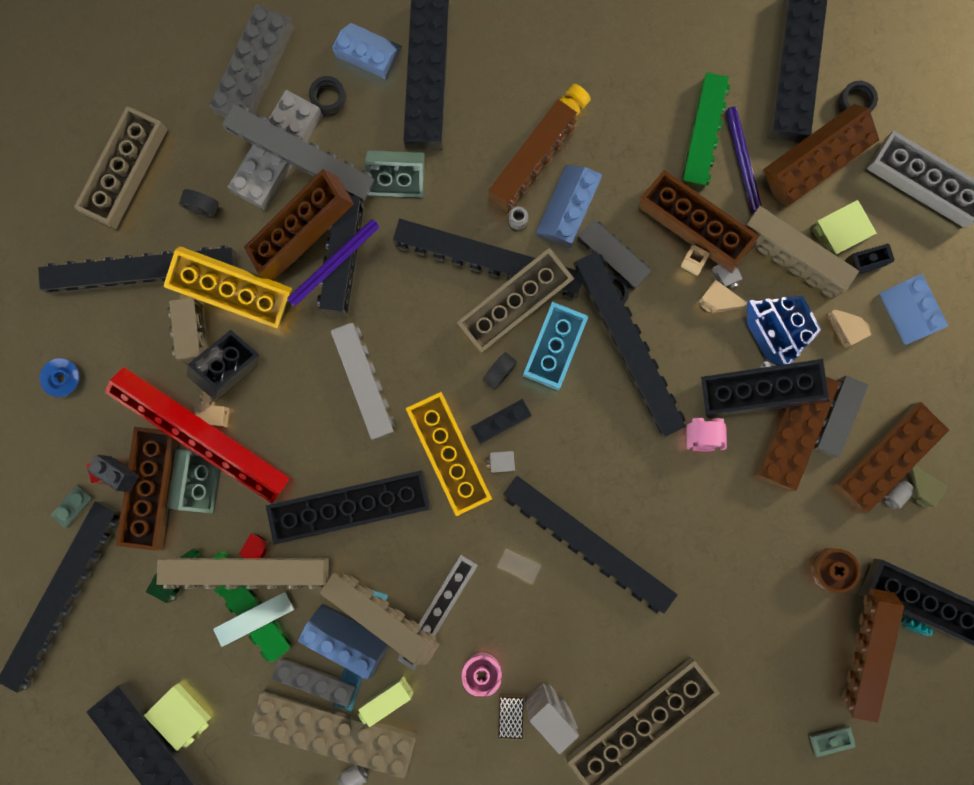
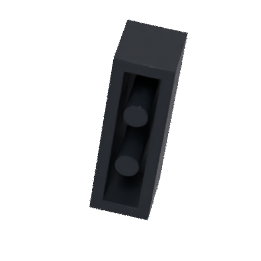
[471,398,532,445]

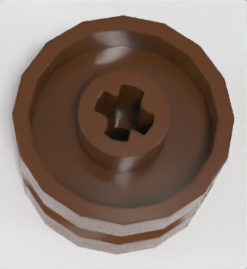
[809,548,861,593]

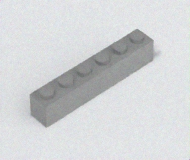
[331,323,397,441]
[397,554,478,670]

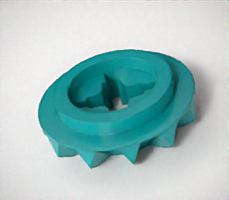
[901,617,934,637]

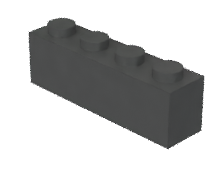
[577,220,651,291]
[814,376,868,458]
[272,658,357,707]

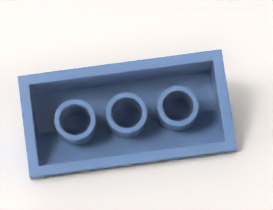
[535,165,602,249]
[298,604,389,680]

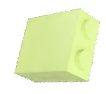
[812,200,877,256]
[358,676,414,727]
[144,683,211,751]

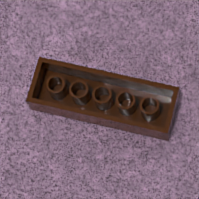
[488,99,577,214]
[763,104,879,206]
[244,169,354,281]
[639,170,759,273]
[754,376,840,491]
[832,402,949,513]
[116,427,178,551]
[843,588,904,723]

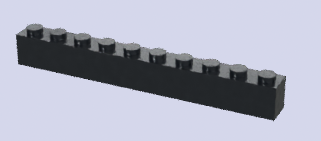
[393,218,582,299]
[38,245,237,294]
[573,251,686,437]
[503,476,678,614]
[0,501,121,693]

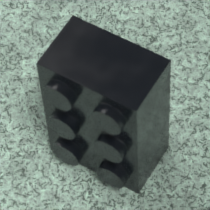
[186,330,259,401]

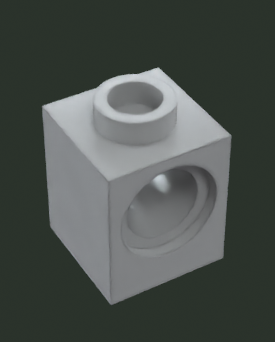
[712,264,743,290]
[486,451,515,473]

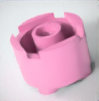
[686,418,727,452]
[462,652,502,697]

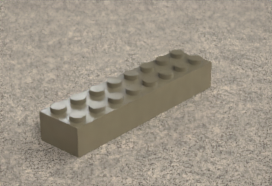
[157,558,329,589]
[566,657,720,785]
[249,689,418,779]

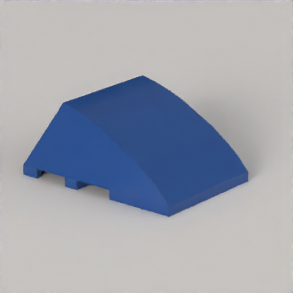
[747,296,821,365]

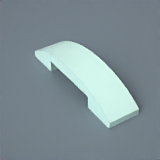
[213,592,294,647]

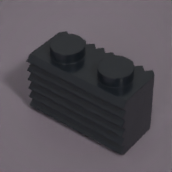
[845,243,895,274]
[87,455,138,493]

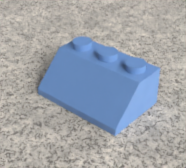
[332,23,402,80]
[879,274,949,345]

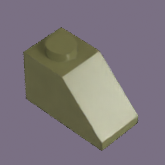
[907,465,948,508]

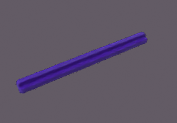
[726,106,762,214]
[287,219,379,306]

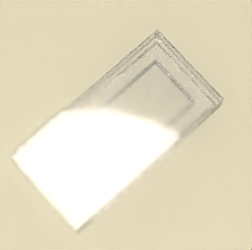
[497,548,541,583]

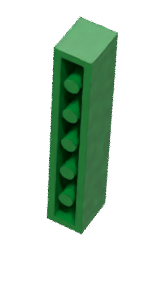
[681,72,730,191]
[212,551,294,663]

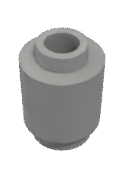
[509,207,528,230]
[884,479,914,509]
[338,765,369,785]

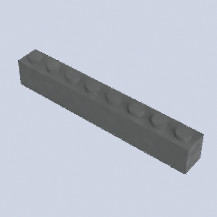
[222,104,374,203]

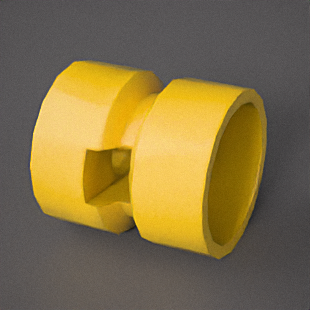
[559,84,591,117]

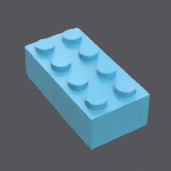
[522,302,589,391]

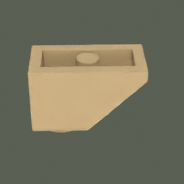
[698,280,747,313]
[826,309,872,348]

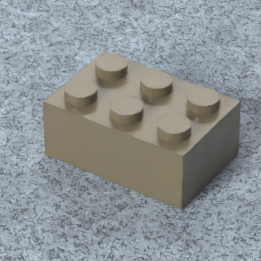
[167,298,208,364]

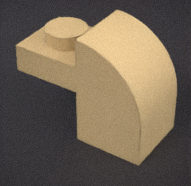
[681,245,710,276]
[193,389,229,428]

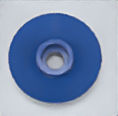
[40,358,79,397]

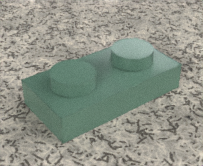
[51,485,94,528]
[810,726,856,757]

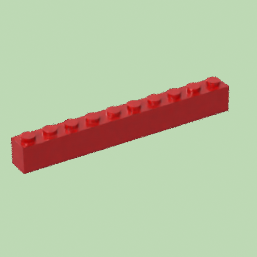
[105,367,290,504]

